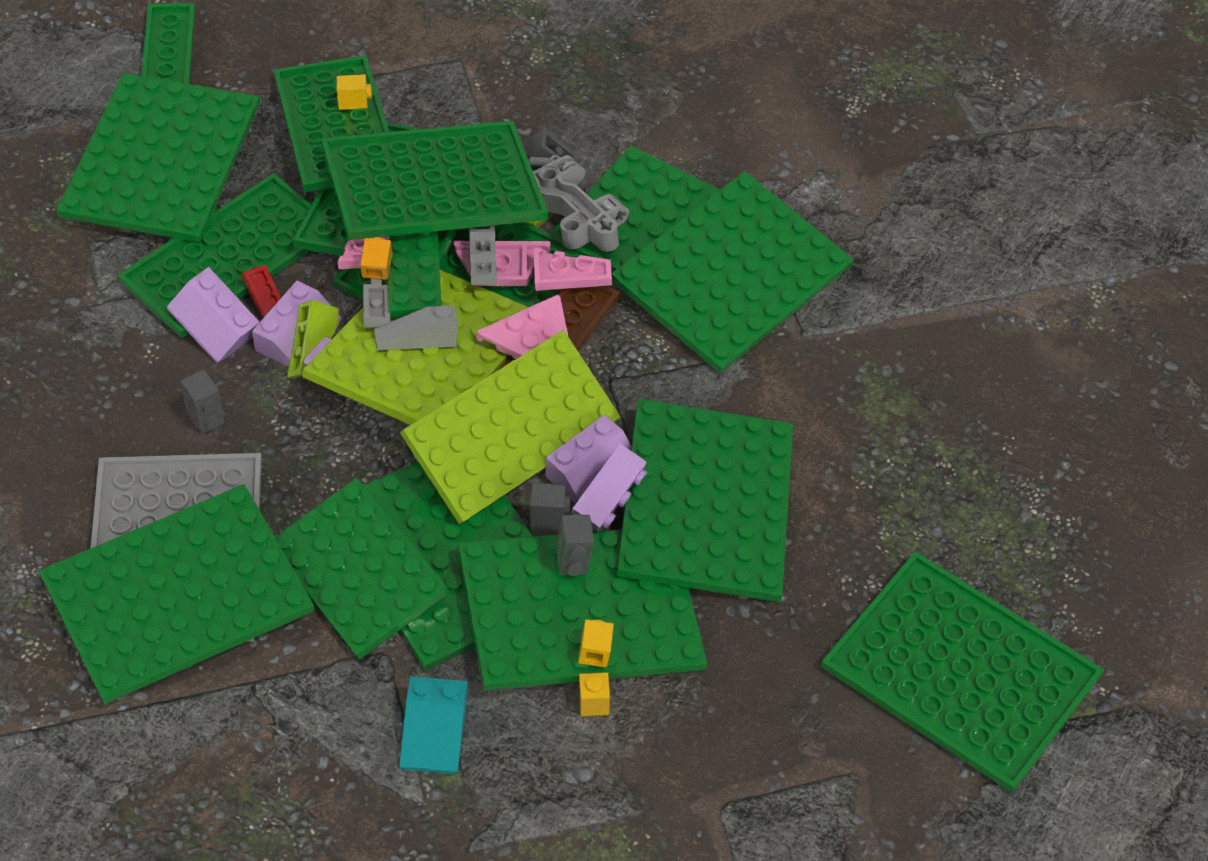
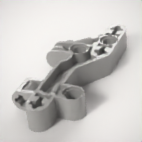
[528,155,629,252]

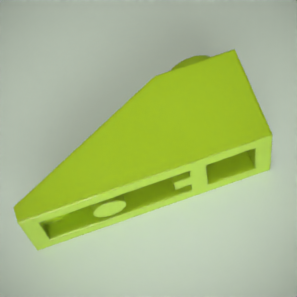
[287,300,339,379]

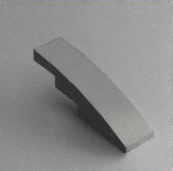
[470,225,497,285]

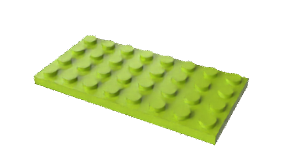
[400,329,621,524]

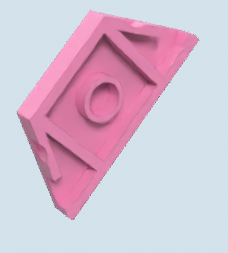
[454,241,550,286]
[476,295,568,359]

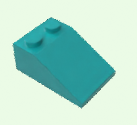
[400,676,468,774]

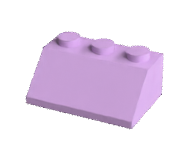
[167,267,260,364]
[252,281,341,367]
[546,414,632,503]
[571,443,647,532]

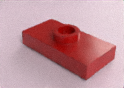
[241,264,281,319]

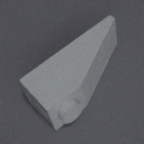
[374,306,458,350]

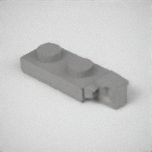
[363,278,390,328]

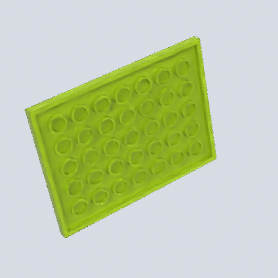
[303,270,529,425]

